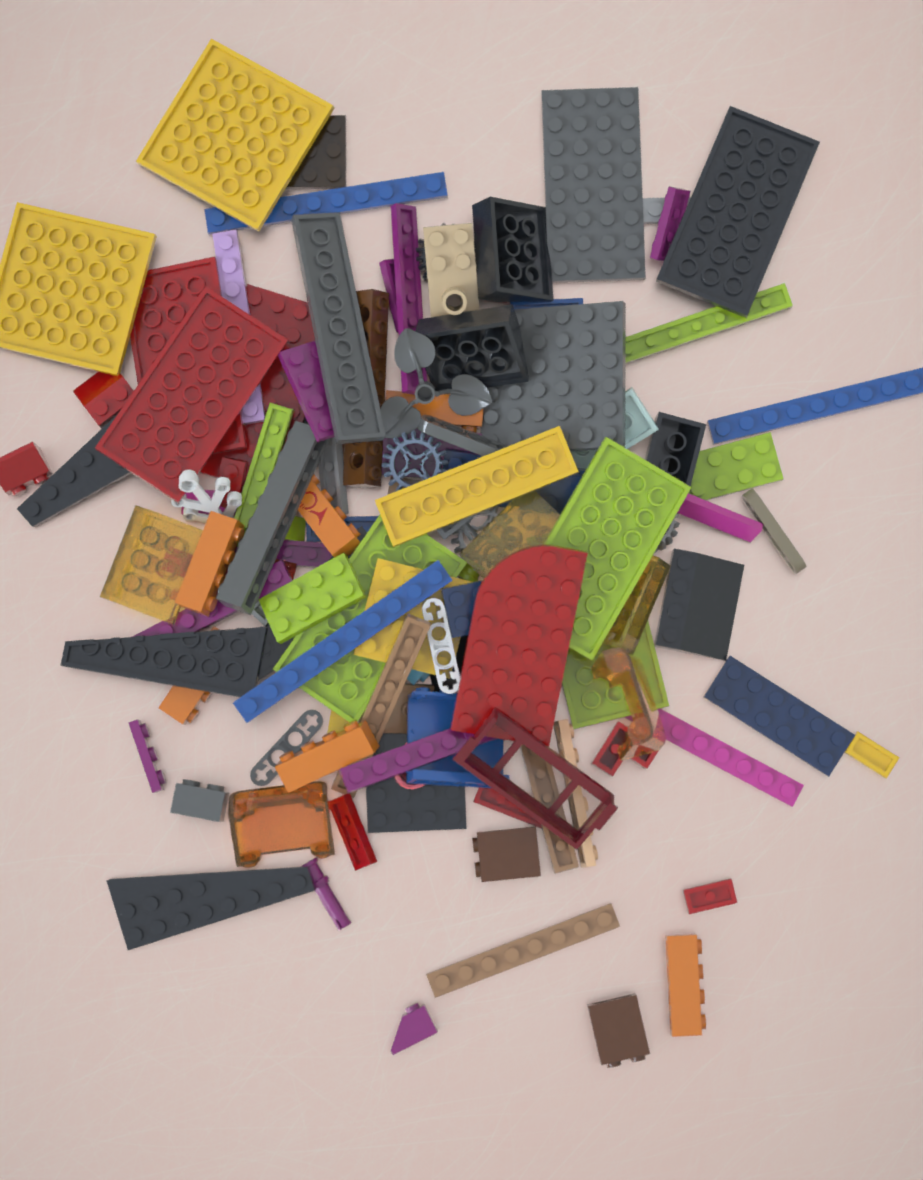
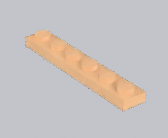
[554,719,598,868]

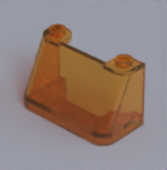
[591,648,666,761]
[228,781,335,868]

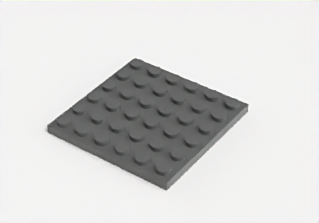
[481,301,626,452]

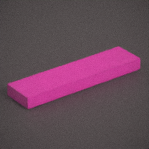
[677,493,763,543]

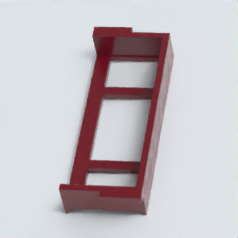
[453,708,618,850]

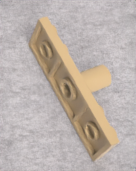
[423,223,479,317]

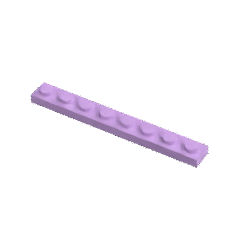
[212,230,266,425]

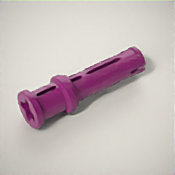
[300,857,352,931]

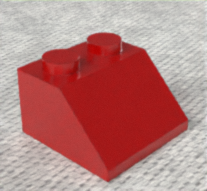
[73,372,134,429]
[0,441,53,496]

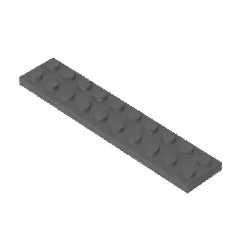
[291,212,386,444]

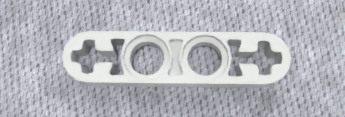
[422,598,460,694]

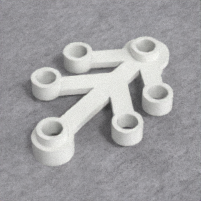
[171,470,242,523]

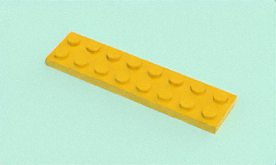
[375,426,578,547]

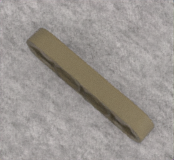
[742,489,807,574]

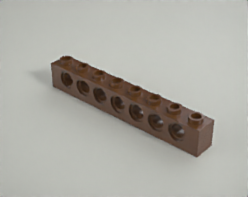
[343,289,389,488]

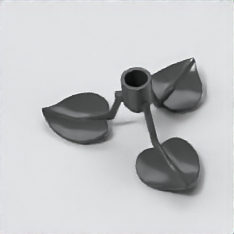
[380,328,492,438]

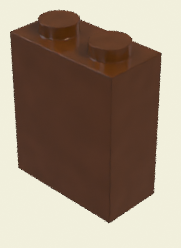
[472,826,541,882]
[587,993,650,1068]

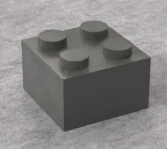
[170,779,229,822]

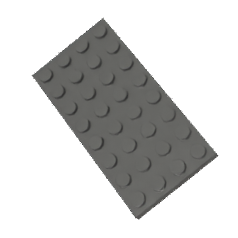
[541,87,646,283]

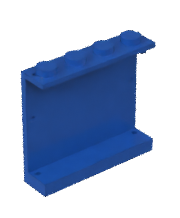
[407,687,509,788]

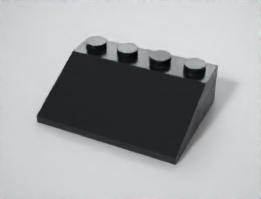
[472,196,554,302]
[416,304,529,394]
[654,548,744,661]

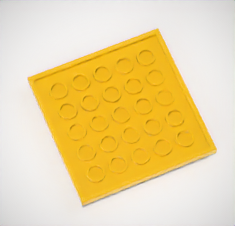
[136,38,334,232]
[0,202,157,376]

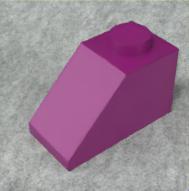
[391,1002,438,1055]

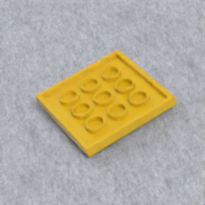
[353,558,471,679]

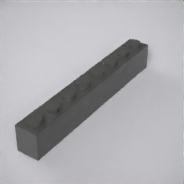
[216,421,329,615]

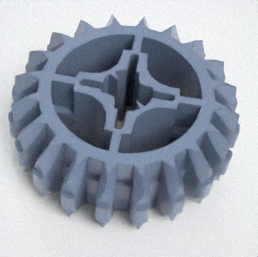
[382,430,448,491]

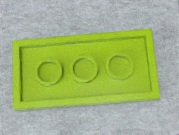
[689,432,784,500]
[258,553,366,644]

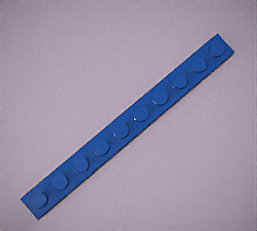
[204,172,448,235]
[707,368,923,445]
[233,560,452,723]

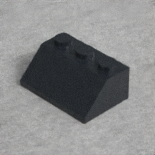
[645,412,707,486]

